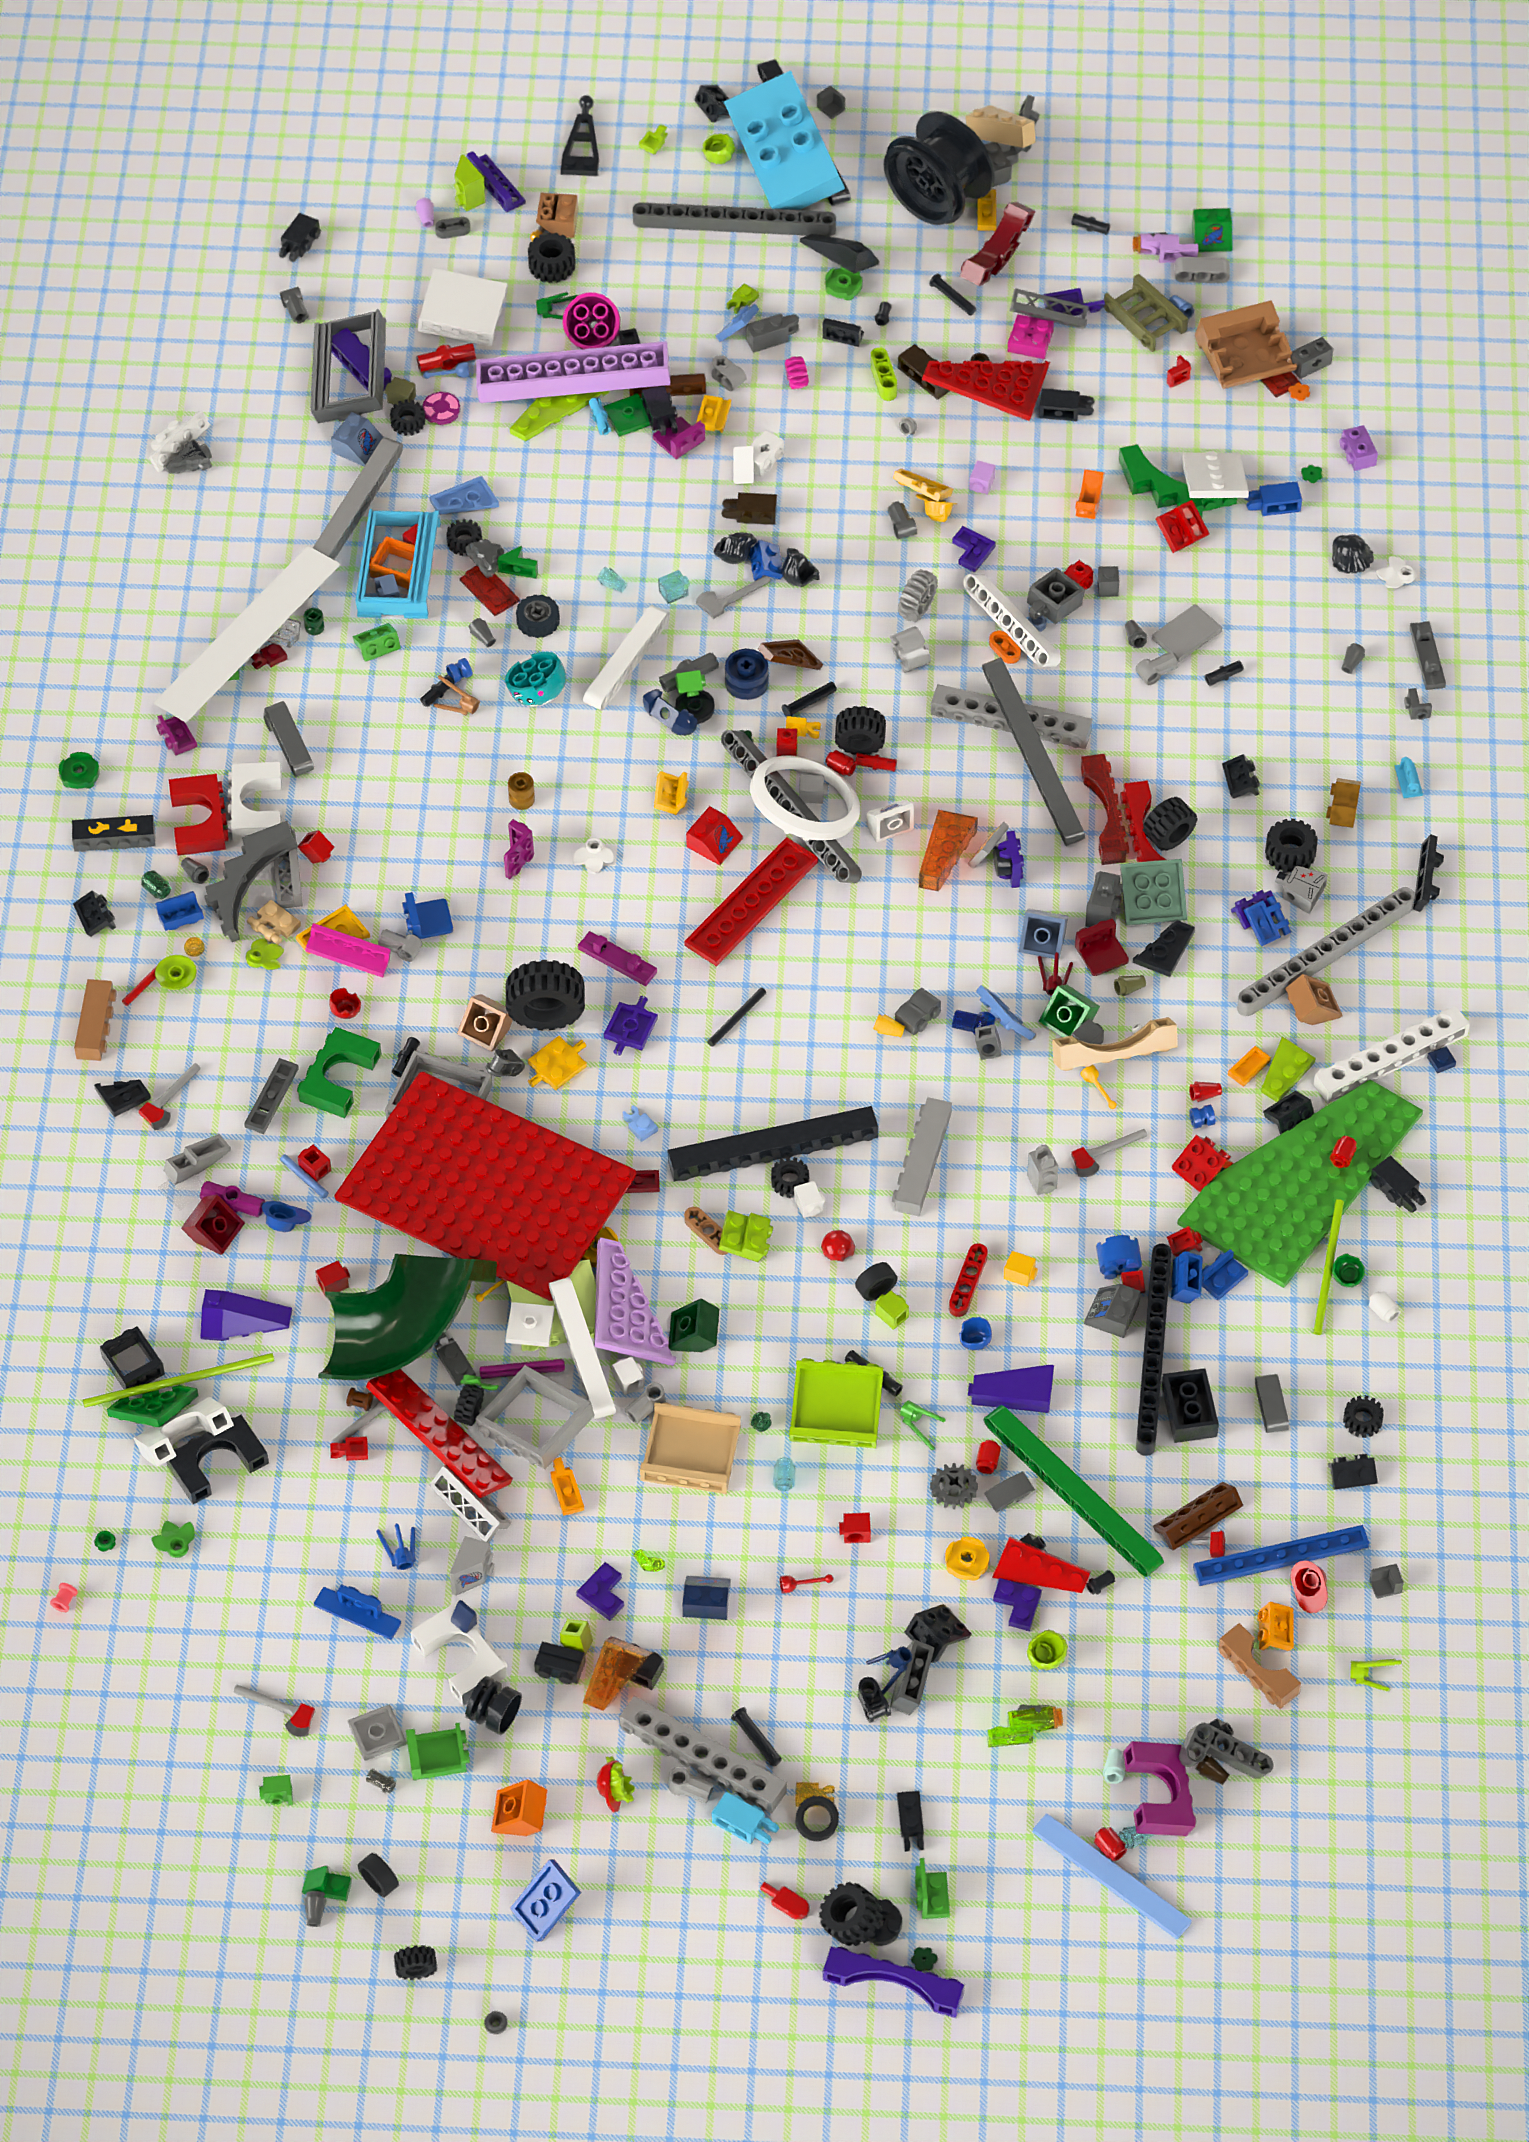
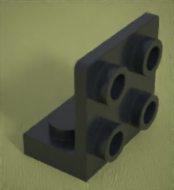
[904,1604,972,1663]

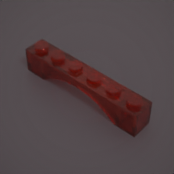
[1080,754,1129,865]

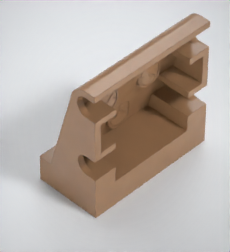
[1195,300,1297,389]

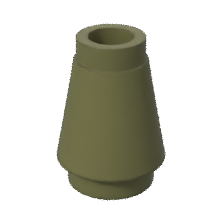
[1114,975,1146,996]

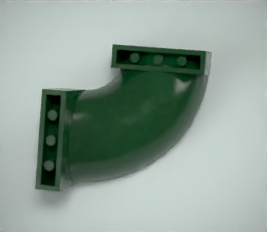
[318,1254,497,1381]

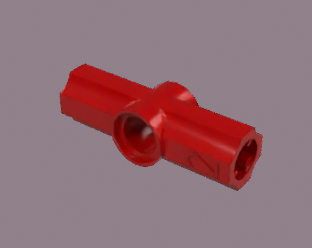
[416,343,476,372]

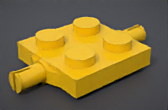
[528,1036,587,1091]

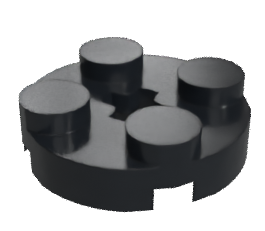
[868,1899,902,1946]

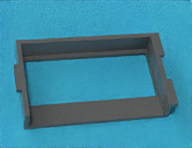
[310,309,386,424]

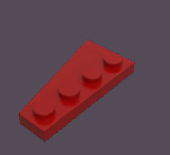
[992,1536,1091,1593]

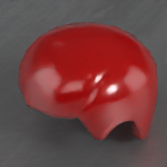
[329,988,361,1019]
[821,1230,855,1262]

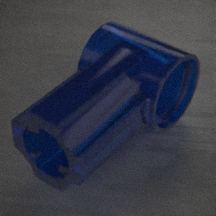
[952,1010,996,1035]

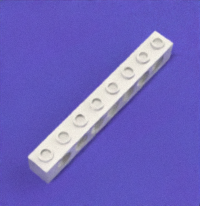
[1314,1006,1470,1104]

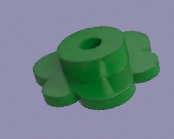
[1301,465,1322,483]

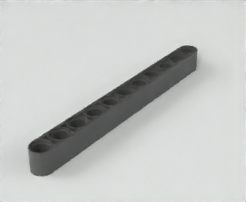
[632,202,836,237]
[982,657,1085,846]
[721,730,862,883]

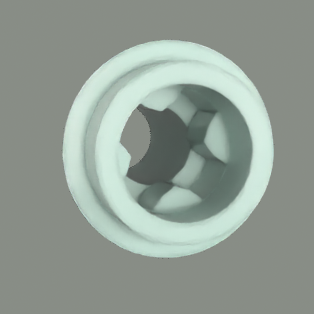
[1103,1748,1125,1784]

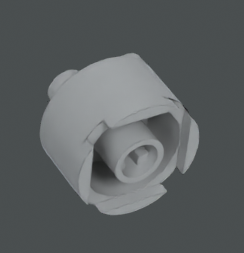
[890,626,931,673]

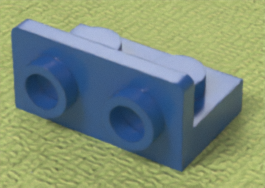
[1202,1249,1248,1300]

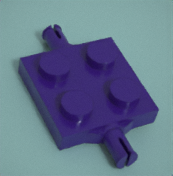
[604,996,658,1056]

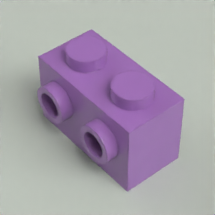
[1339,425,1378,471]

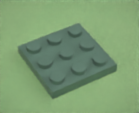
[1120,859,1187,926]

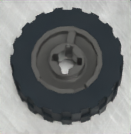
[516,594,560,638]

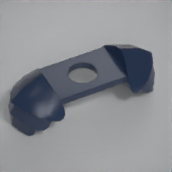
[643,689,697,736]

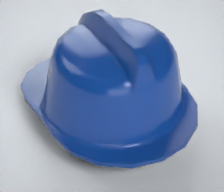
[262,1201,312,1232]

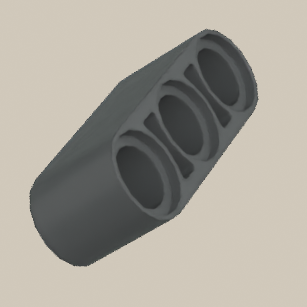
[1255,1374,1289,1433]

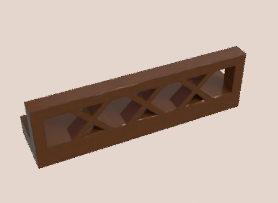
[629,373,706,398]
[1153,1482,1243,1550]

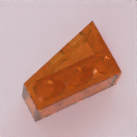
[583,1636,652,1711]

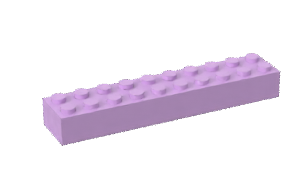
[476,341,670,403]

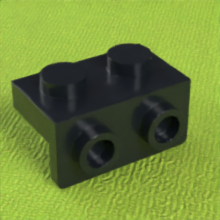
[1328,1454,1378,1490]

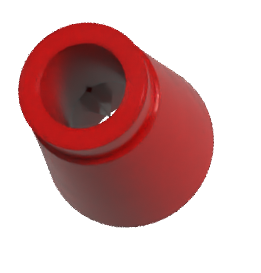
[1189,1081,1222,1102]

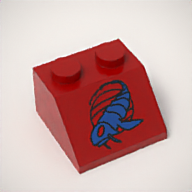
[686,806,743,866]

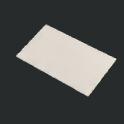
[734,446,754,484]

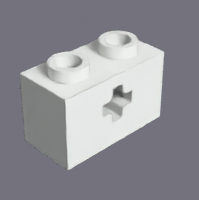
[750,430,785,477]

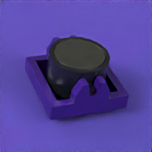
[993,831,1024,888]

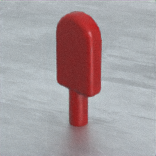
[760,1882,810,1920]

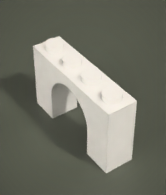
[228,762,282,841]
[134,1397,234,1466]
[410,1603,507,1705]

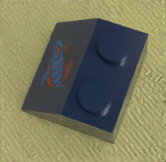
[682,1576,731,1620]

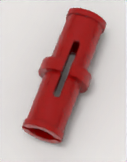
[855,753,897,772]

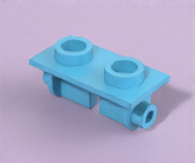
[1394,757,1423,798]

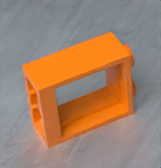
[369,536,415,589]

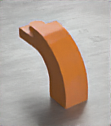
[1075,469,1105,519]

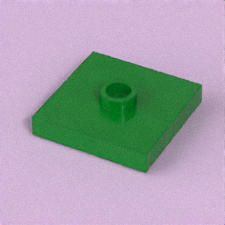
[603,394,651,437]

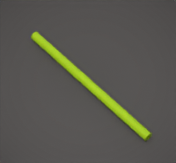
[1313,1199,1344,1335]

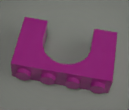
[1123,1741,1196,1837]

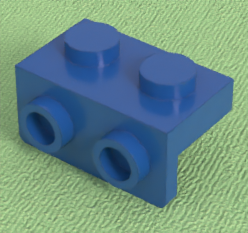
[749,540,783,581]
[155,891,204,931]

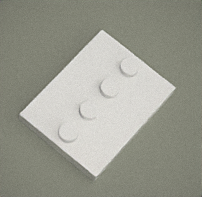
[1181,451,1249,498]

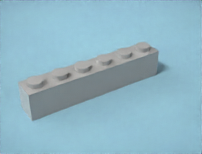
[892,1097,952,1217]

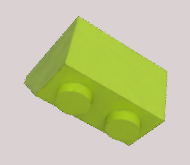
[454,154,485,212]

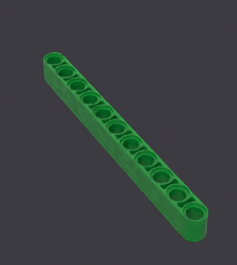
[983,1405,1164,1577]

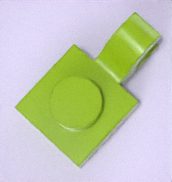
[639,124,668,155]

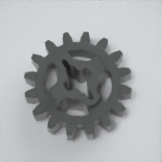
[930,1463,978,1510]

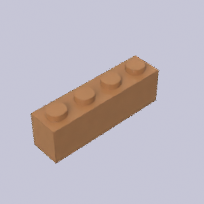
[74,979,117,1061]

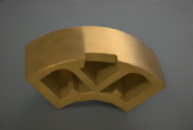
[1326,778,1361,828]

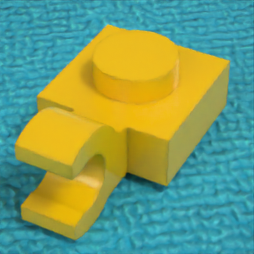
[786,716,821,739]

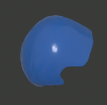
[959,1317,992,1351]

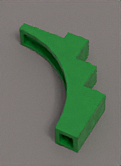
[1119,444,1237,518]

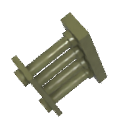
[1103,274,1188,352]

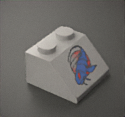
[450,1536,494,1595]

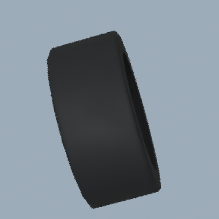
[855,1262,898,1301]
[795,1796,839,1842]
[357,1852,399,1897]

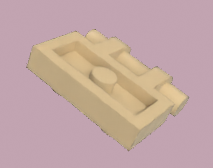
[247,900,301,945]

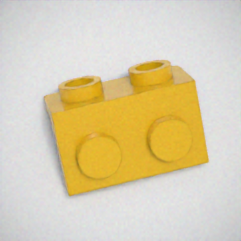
[654,771,689,815]

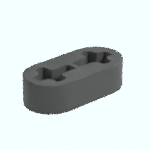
[435,217,471,239]

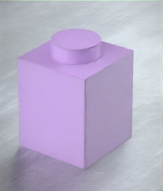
[969,460,996,495]

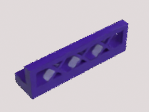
[467,151,526,213]

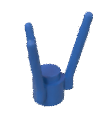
[376,1523,416,1570]

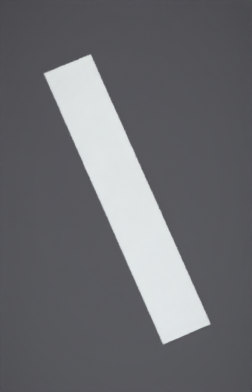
[153,546,341,722]

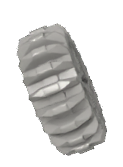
[898,569,938,622]

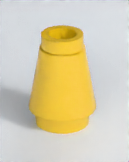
[873,1014,905,1038]

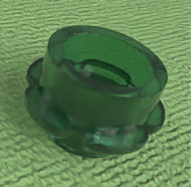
[751,1412,772,1432]

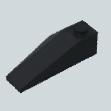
[799,234,879,274]

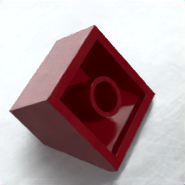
[181,1195,245,1255]

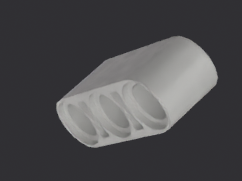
[1175,257,1230,283]

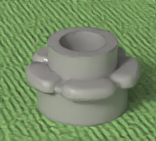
[899,417,917,435]

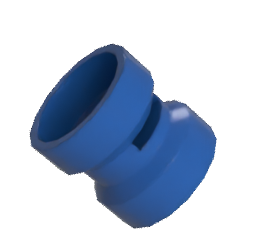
[446,658,473,684]
[1189,1104,1216,1129]

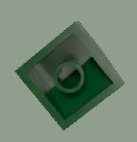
[668,1298,720,1352]

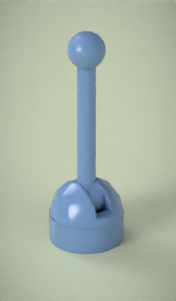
[423,362,470,379]

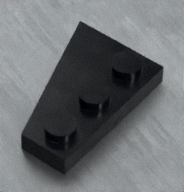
[1132,920,1195,977]

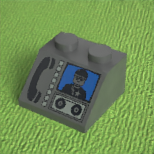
[1084,1284,1140,1338]

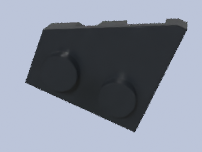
[94,1079,151,1117]

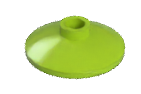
[155,955,197,990]

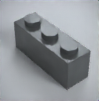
[890,1639,934,1715]

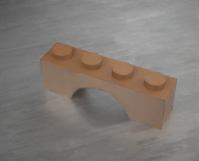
[1218,1623,1301,1709]

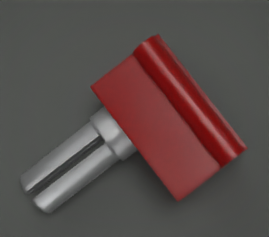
[1192,1531,1225,1558]

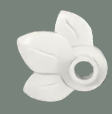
[1376,556,1416,588]
[573,837,614,874]

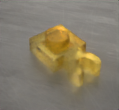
[796,1782,835,1807]

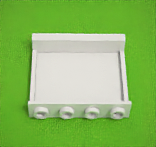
[418,268,507,347]

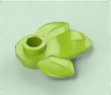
[246,938,284,970]

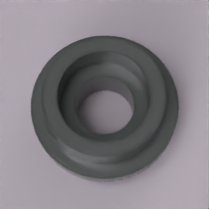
[484,2011,508,2034]

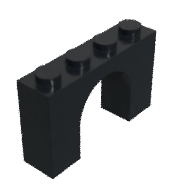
[166,1415,269,1505]

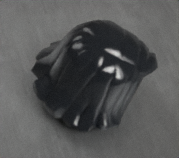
[714,532,757,564]
[1332,534,1374,574]
[782,548,820,587]

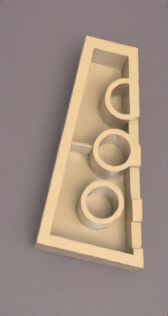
[966,105,1036,148]

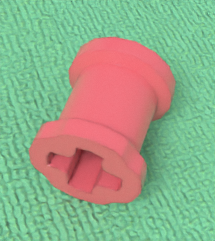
[50,1583,78,1612]

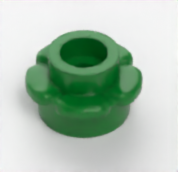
[94,1531,116,1552]

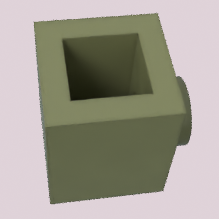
[385,377,416,405]

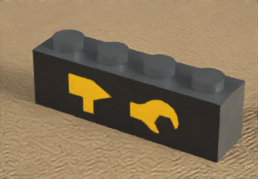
[72,815,156,852]

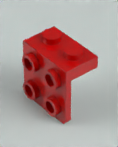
[1172,1135,1234,1192]

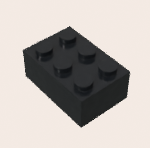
[1162,1368,1219,1443]

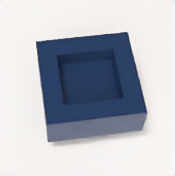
[1427,1046,1456,1074]

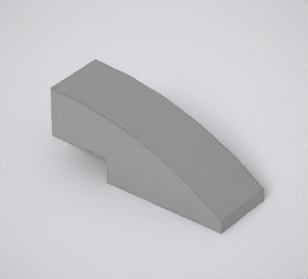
[163,1134,231,1185]

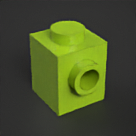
[875,1291,909,1330]
[560,1619,593,1655]

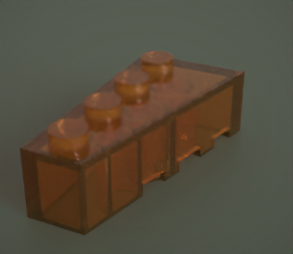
[919,809,978,892]

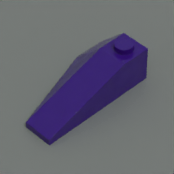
[200,1289,292,1341]

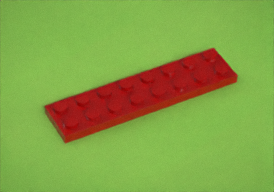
[684,837,818,967]
[366,1369,513,1498]

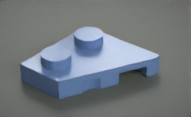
[715,304,759,342]

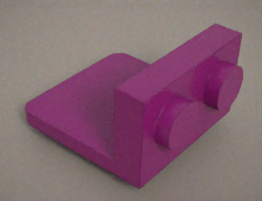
[653,417,705,459]
[504,819,534,879]

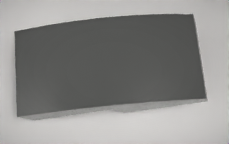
[984,1471,1035,1512]

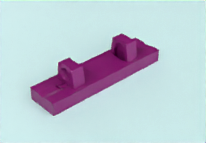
[578,931,657,987]

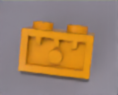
[1257,1602,1294,1651]

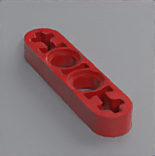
[949,1243,988,1317]

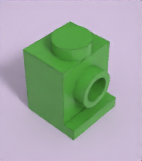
[259,1775,293,1805]

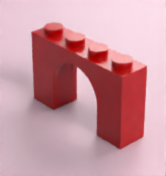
[169,773,229,856]

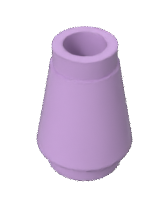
[415,198,434,227]

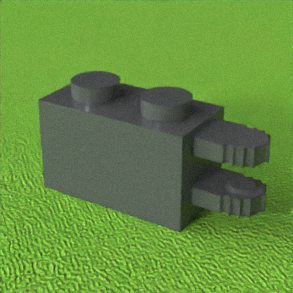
[746,314,799,353]

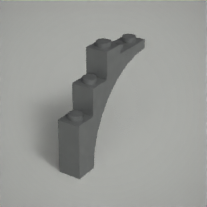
[204,821,298,942]

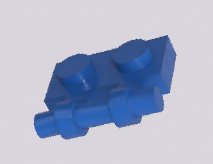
[1244,895,1291,947]

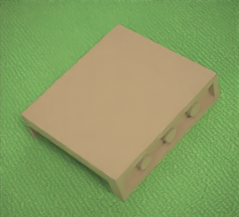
[640,1403,741,1494]

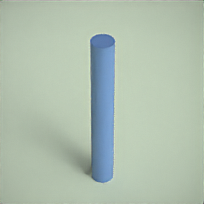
[280,1154,329,1199]

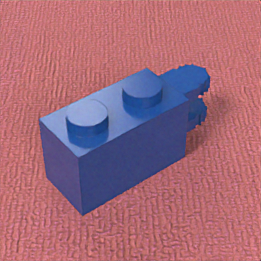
[1245,481,1302,516]

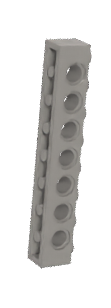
[931,684,1092,749]
[619,1696,787,1813]

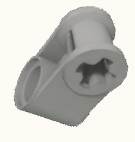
[711,355,747,391]

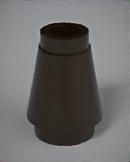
[1195,1755,1230,1785]

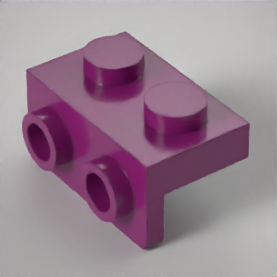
[156,715,197,756]

